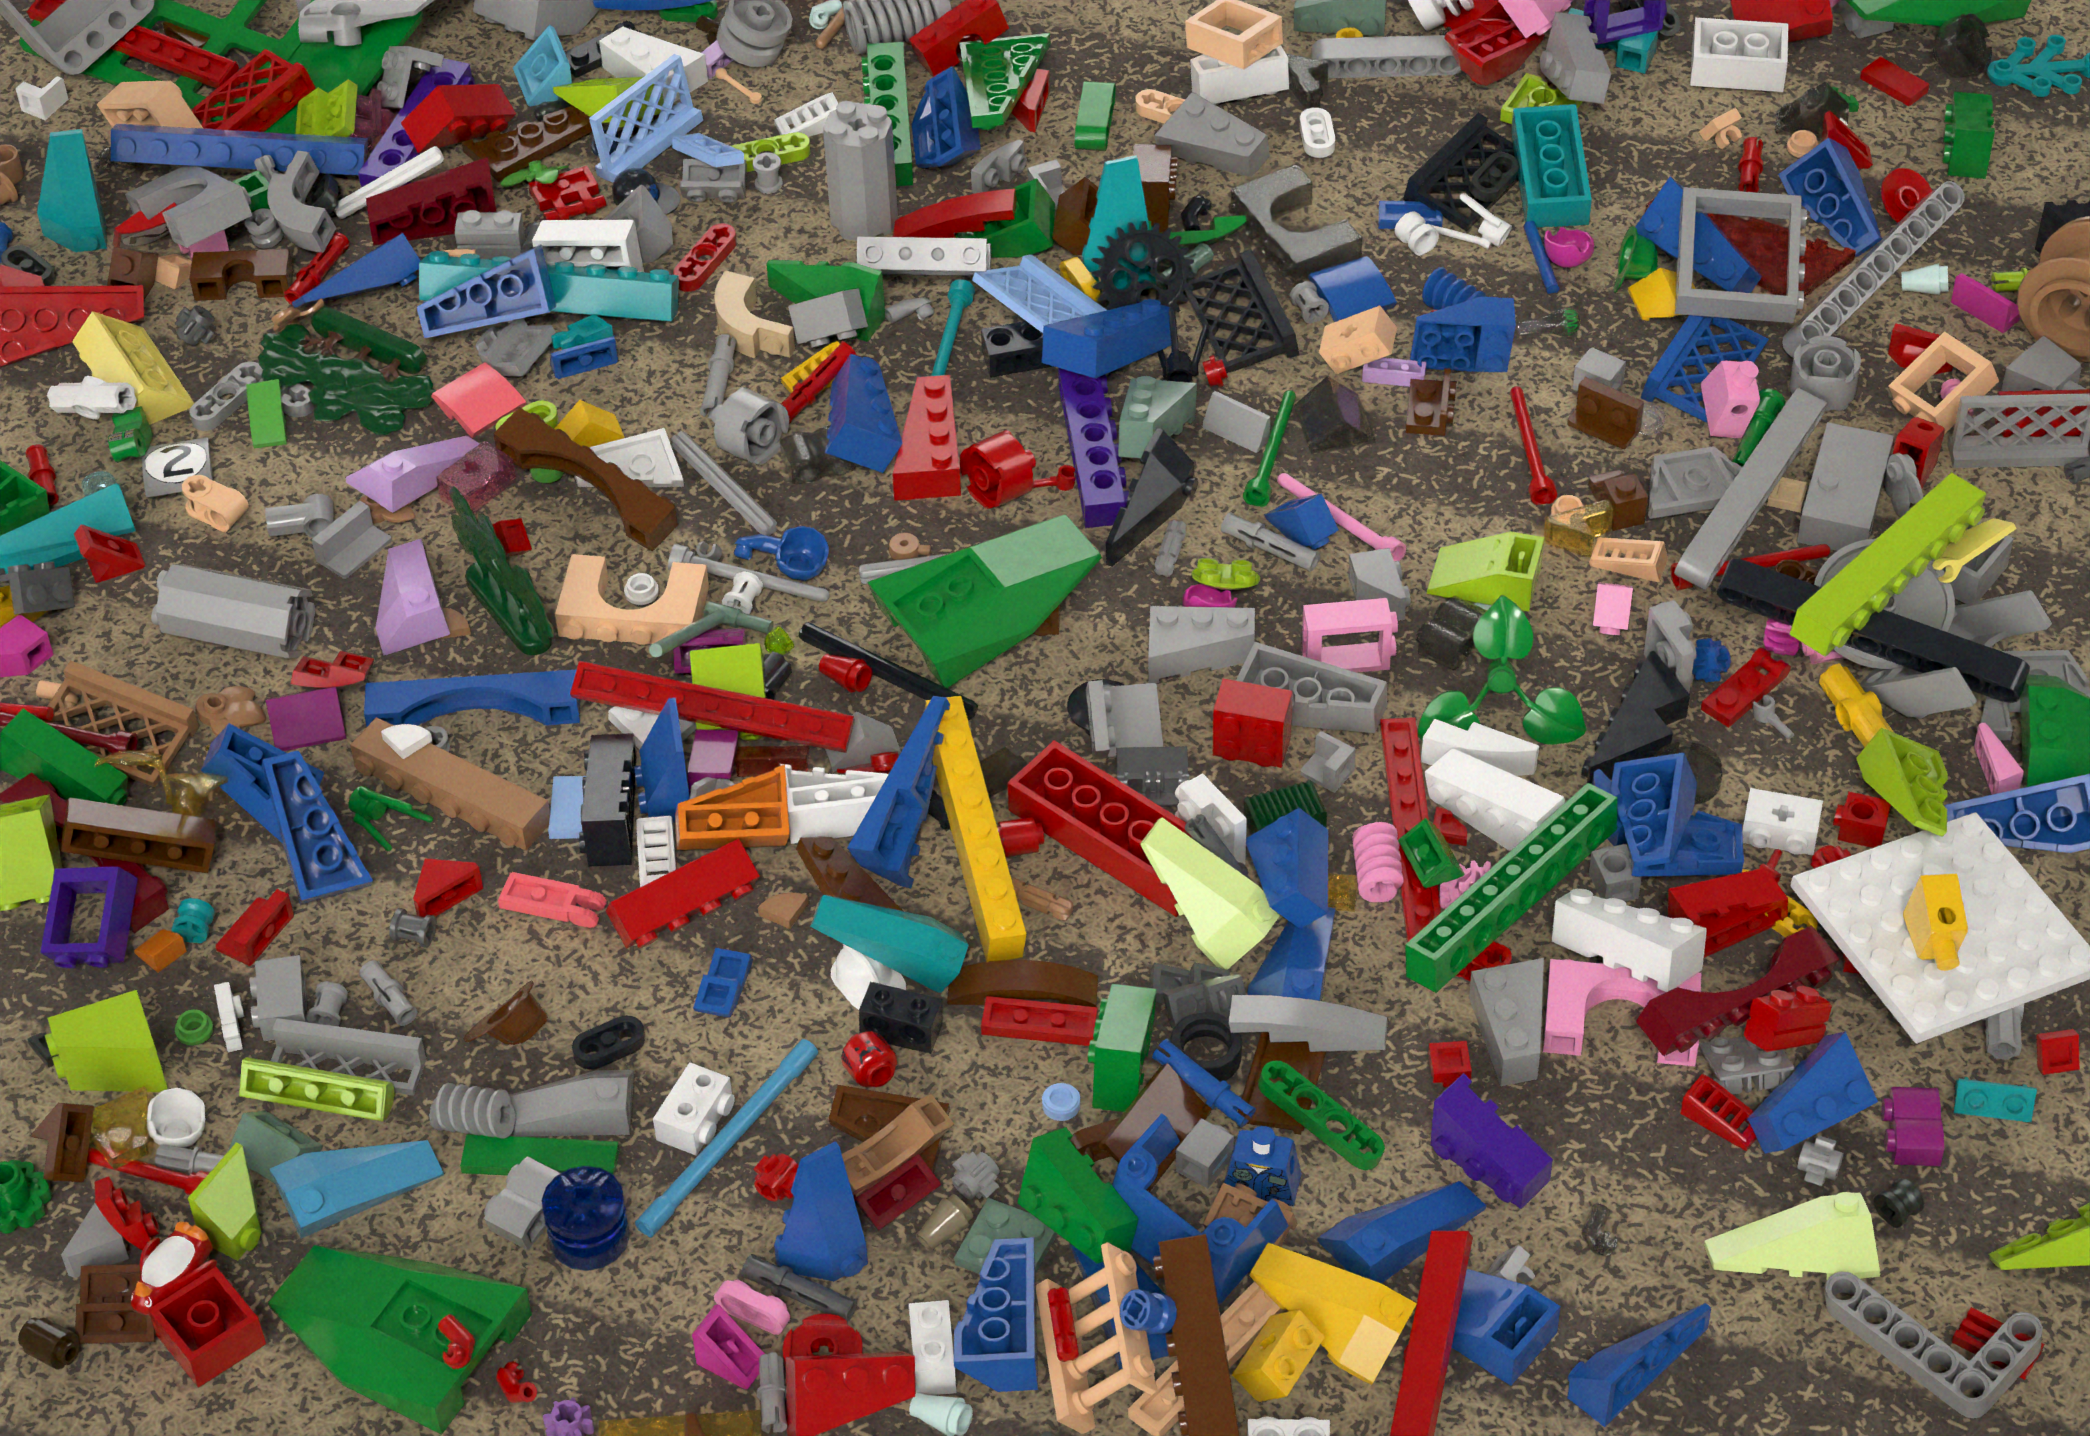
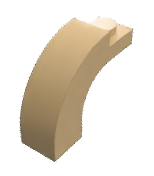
[714,270,795,358]

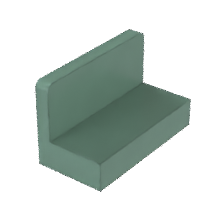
[228,1111,323,1184]

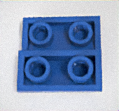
[1308,256,1397,322]

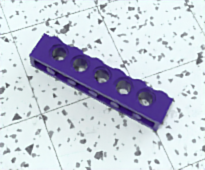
[358,58,475,188]
[1058,368,1129,528]

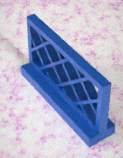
[1640,315,1769,423]

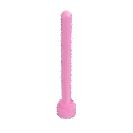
[1277,473,1406,561]

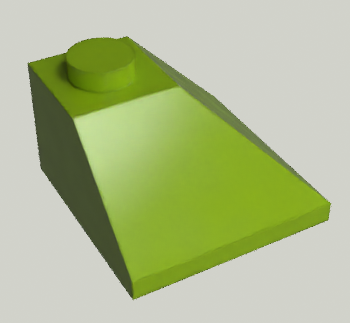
[188,1142,262,1261]

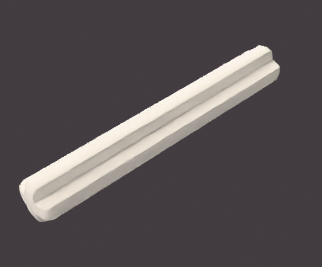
[334,146,444,219]

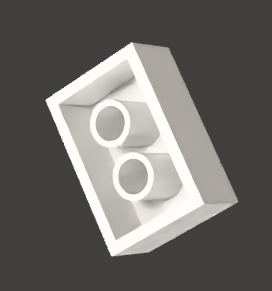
[1690,17,1788,92]

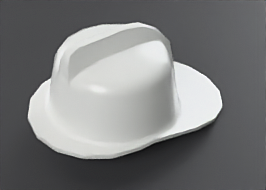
[831,944,906,1010]

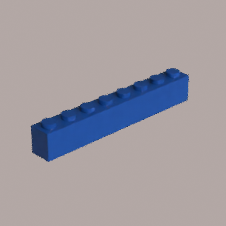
[111,124,368,175]

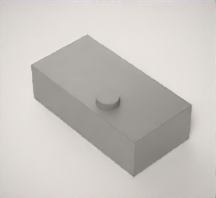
[1797,422,1894,551]

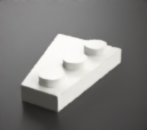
[574,428,684,487]

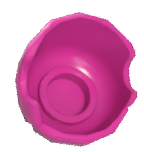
[1544,227,1594,268]
[1182,584,1238,608]

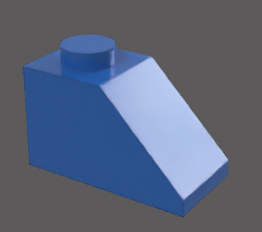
[1264,493,1339,550]

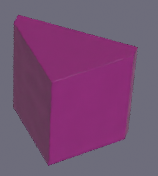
[265,687,346,751]

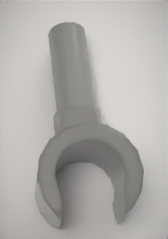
[696,541,722,561]
[1753,695,1794,740]

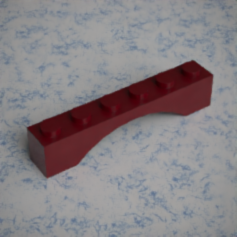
[0,772,169,934]
[1636,925,1839,1056]

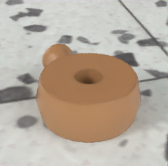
[888,533,931,560]

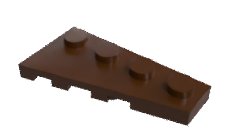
[461,106,592,182]
[796,836,903,911]

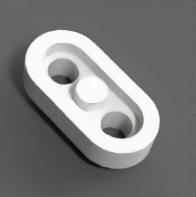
[1300,108,1335,158]

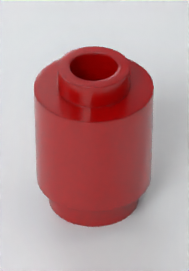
[997,817,1044,858]

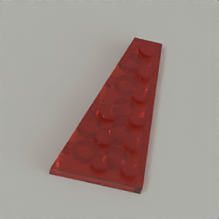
[1645,198,1856,297]

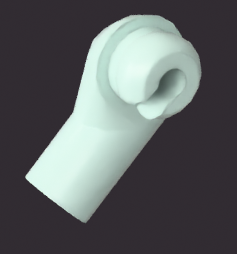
[809,0,842,30]

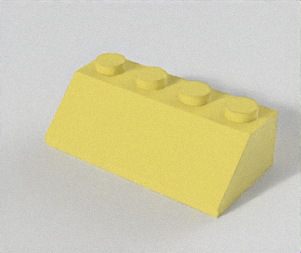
[72,311,194,425]

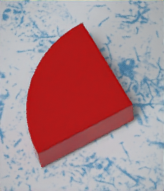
[1433,807,1468,846]

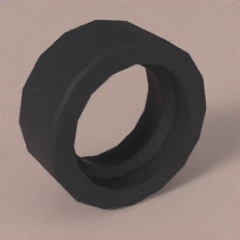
[1170,1012,1242,1082]

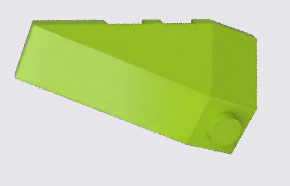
[1856,728,1948,837]

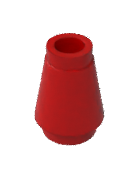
[819,654,872,693]

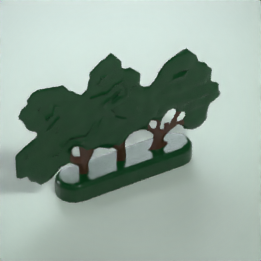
[258,306,437,435]

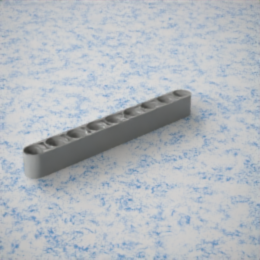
[1782,181,1965,358]
[1674,387,1828,590]

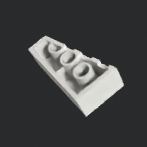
[1425,748,1565,851]
[1552,889,1707,992]

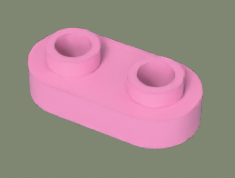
[714,1280,790,1335]

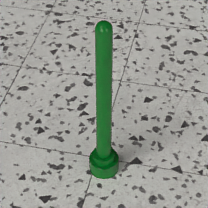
[1243,390,1296,507]

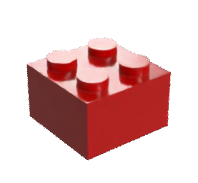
[1213,678,1293,768]
[148,1267,266,1388]

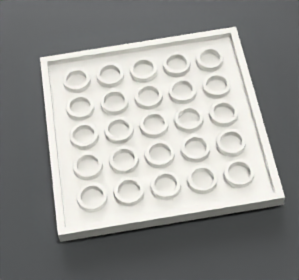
[1790,812,2090,1044]

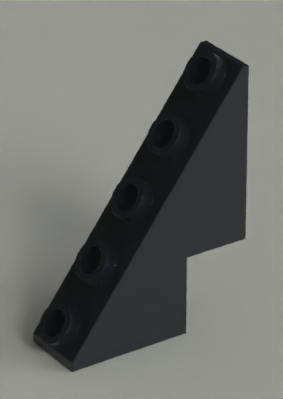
[1581,651,1690,784]

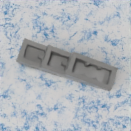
[1229,995,1388,1052]

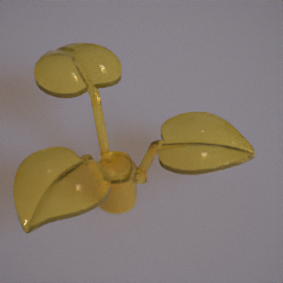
[95,744,229,817]

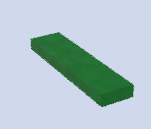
[460,1134,620,1181]

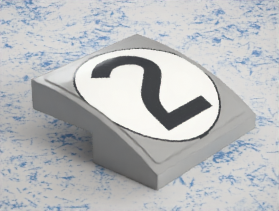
[142,437,213,498]

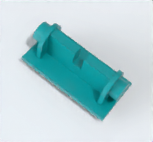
[1953,1077,2037,1122]

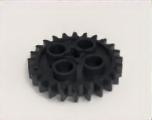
[1090,221,1196,313]

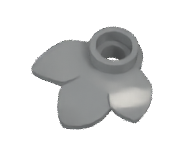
[1884,453,1923,518]

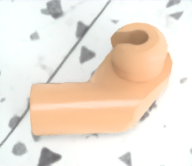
[36,680,78,712]

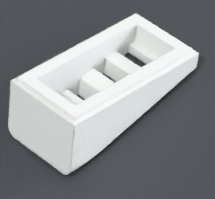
[774,93,838,137]
[636,816,676,887]

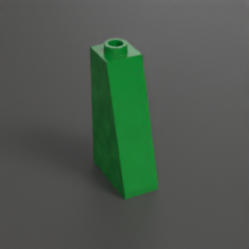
[0,708,129,806]

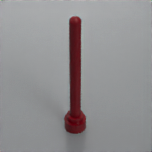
[0,712,138,761]

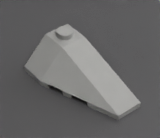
[510,1070,634,1137]

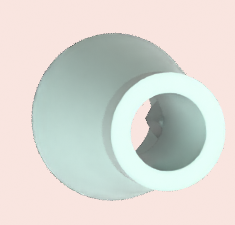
[1901,263,1949,295]
[909,1392,973,1436]

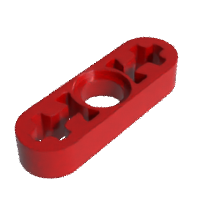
[673,223,737,292]

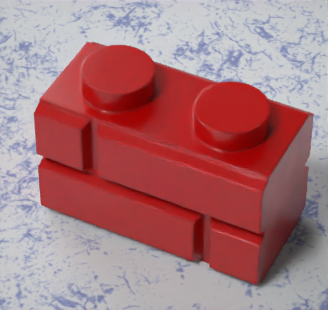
[1744,986,1832,1052]

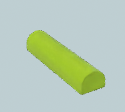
[239,1057,395,1122]

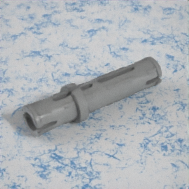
[700,334,737,418]
[1221,512,1321,572]

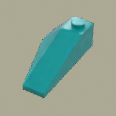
[810,895,969,993]

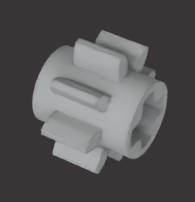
[1797,1136,1844,1186]
[952,1152,1000,1199]

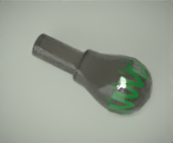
[1517,308,1581,336]

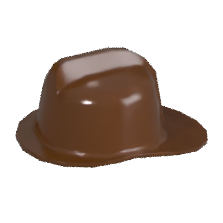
[463,980,548,1045]

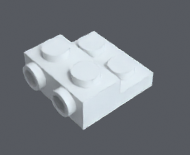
[1175,773,1247,864]

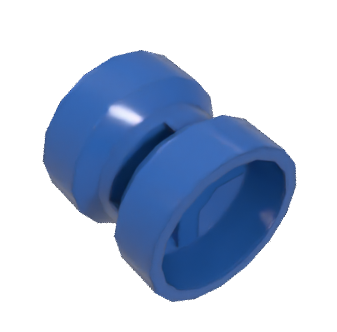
[1120,1289,1177,1335]

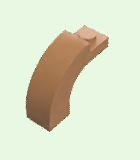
[842,1094,955,1197]

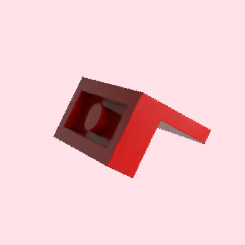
[215,889,294,966]

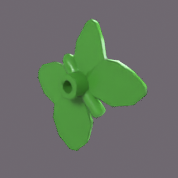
[500,160,569,187]

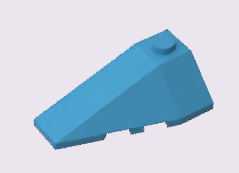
[269,1140,444,1239]

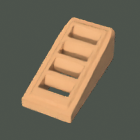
[1589,537,1668,582]

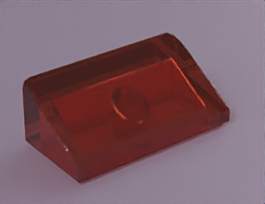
[735,746,809,777]

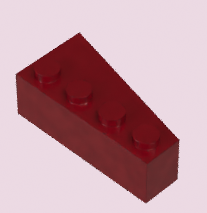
[366,157,497,246]

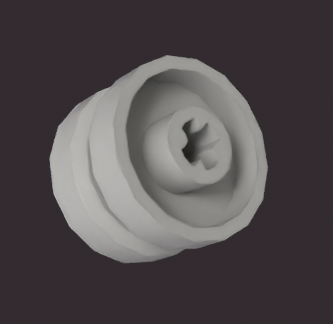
[717,0,793,67]

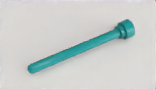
[931,279,975,376]

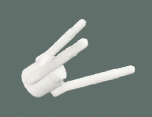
[1432,193,1512,250]

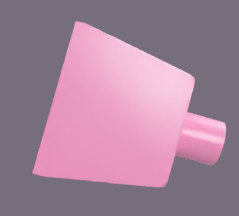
[1700,360,1760,438]

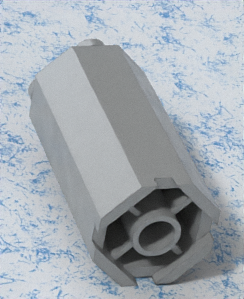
[823,101,898,241]
[151,564,315,659]

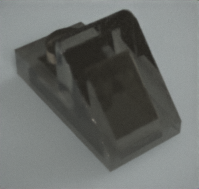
[1286,54,1328,109]

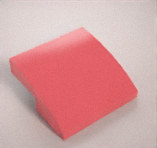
[431,362,526,438]

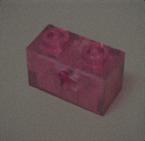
[436,440,516,513]

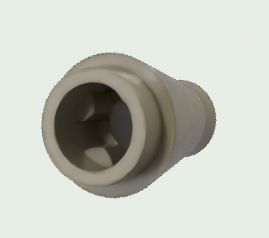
[915,1194,974,1251]

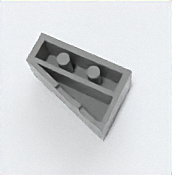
[1155,92,1270,177]
[1148,606,1255,683]

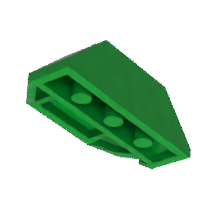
[2020,674,2090,788]

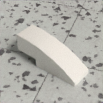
[1421,719,1539,776]

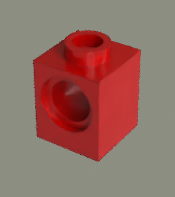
[1833,791,1891,848]

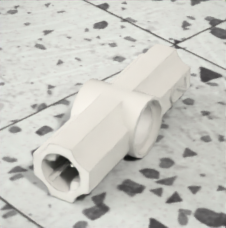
[47,376,137,420]

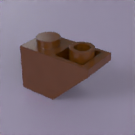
[107,247,159,300]

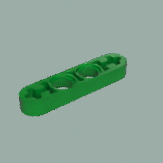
[1258,1060,1385,1170]

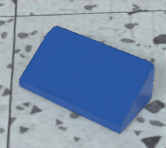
[550,336,618,379]

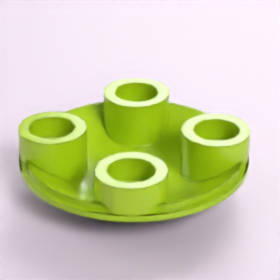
[1191,558,1260,590]

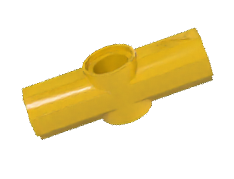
[1819,663,1894,748]

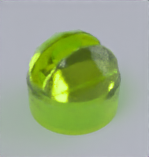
[764,626,794,655]

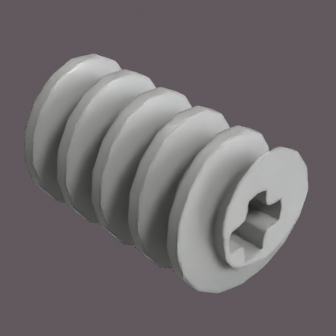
[429,1083,516,1139]

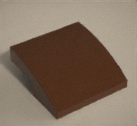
[75,1264,156,1344]

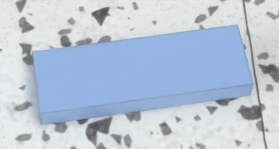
[672,133,744,167]

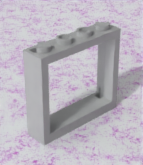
[1675,187,1807,323]

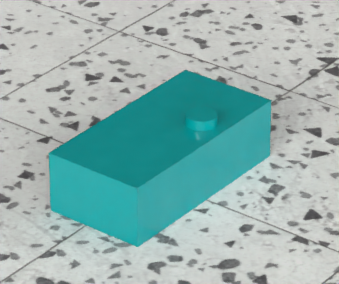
[1511,104,1592,228]

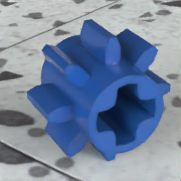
[1692,638,1731,682]

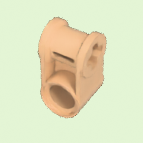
[182,475,249,532]

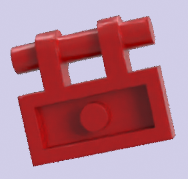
[528,165,607,220]

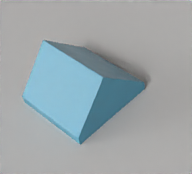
[513,25,572,107]

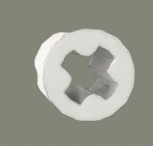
[722,571,763,614]

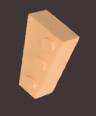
[96,80,204,129]

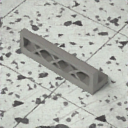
[271,1018,426,1095]

